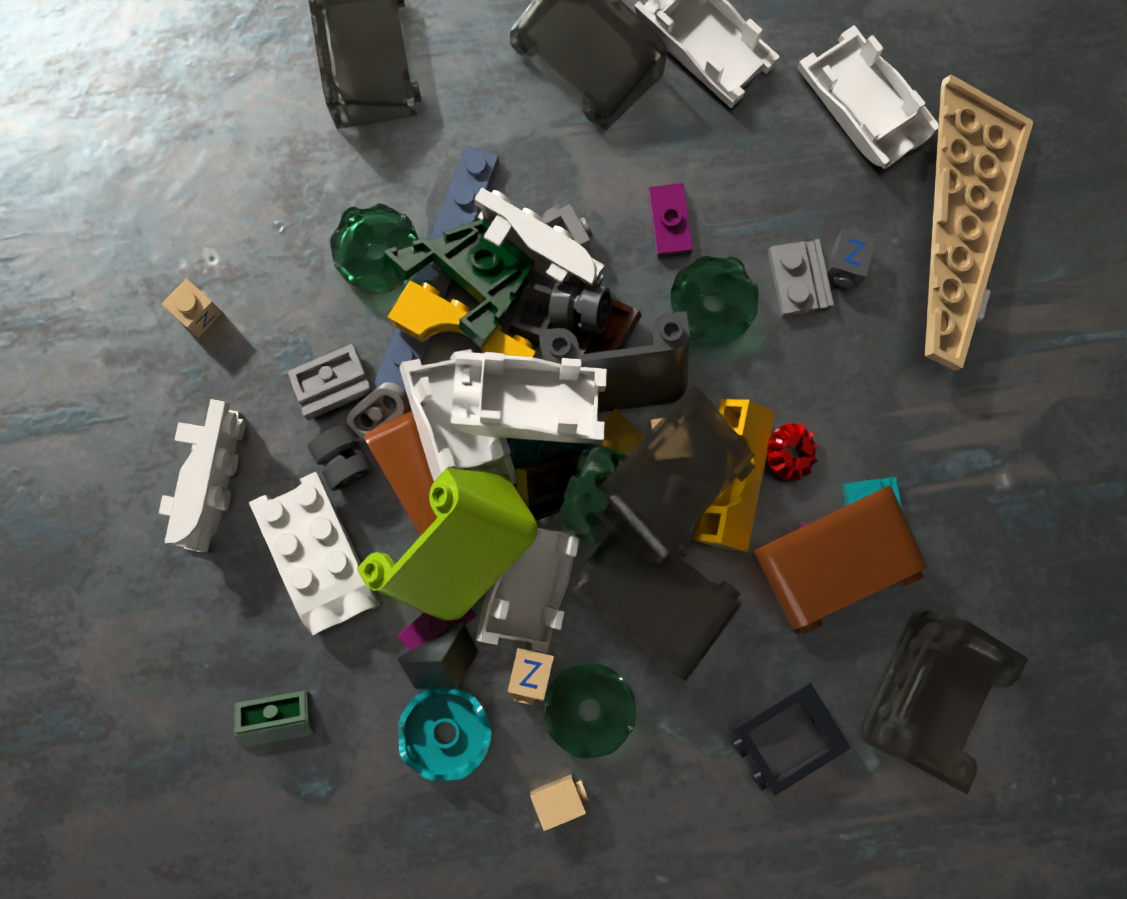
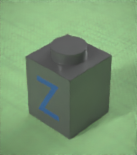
[827,228,877,288]

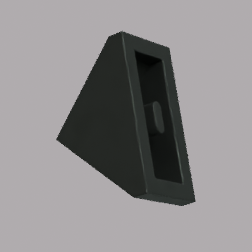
[397,621,479,689]

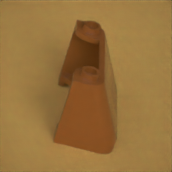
[363,411,437,536]
[753,485,927,634]

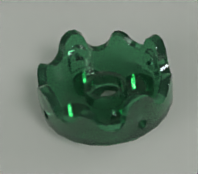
[330,203,418,294]
[669,256,759,347]
[557,444,628,544]
[543,663,637,759]

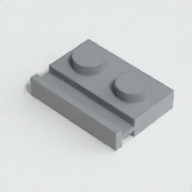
[768,238,834,317]
[287,343,373,420]

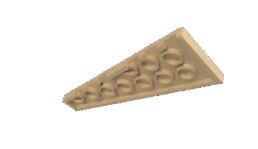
[925,74,1034,371]

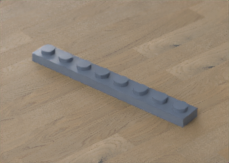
[372,145,499,402]

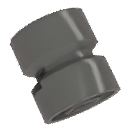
[549,281,612,334]
[307,424,373,491]

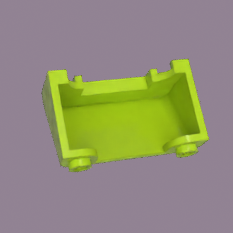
[357,468,537,620]

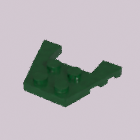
[383,219,535,348]

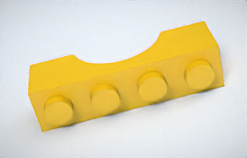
[388,280,536,358]
[693,399,775,552]

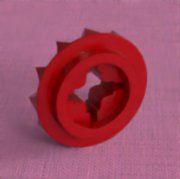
[767,423,820,480]

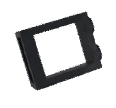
[730,682,851,796]

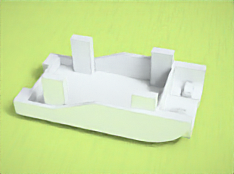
[634,0,780,108]
[797,25,939,169]
[474,188,605,289]
[399,349,517,486]
[451,351,607,445]
[158,399,246,553]
[249,471,380,637]
[475,508,583,653]

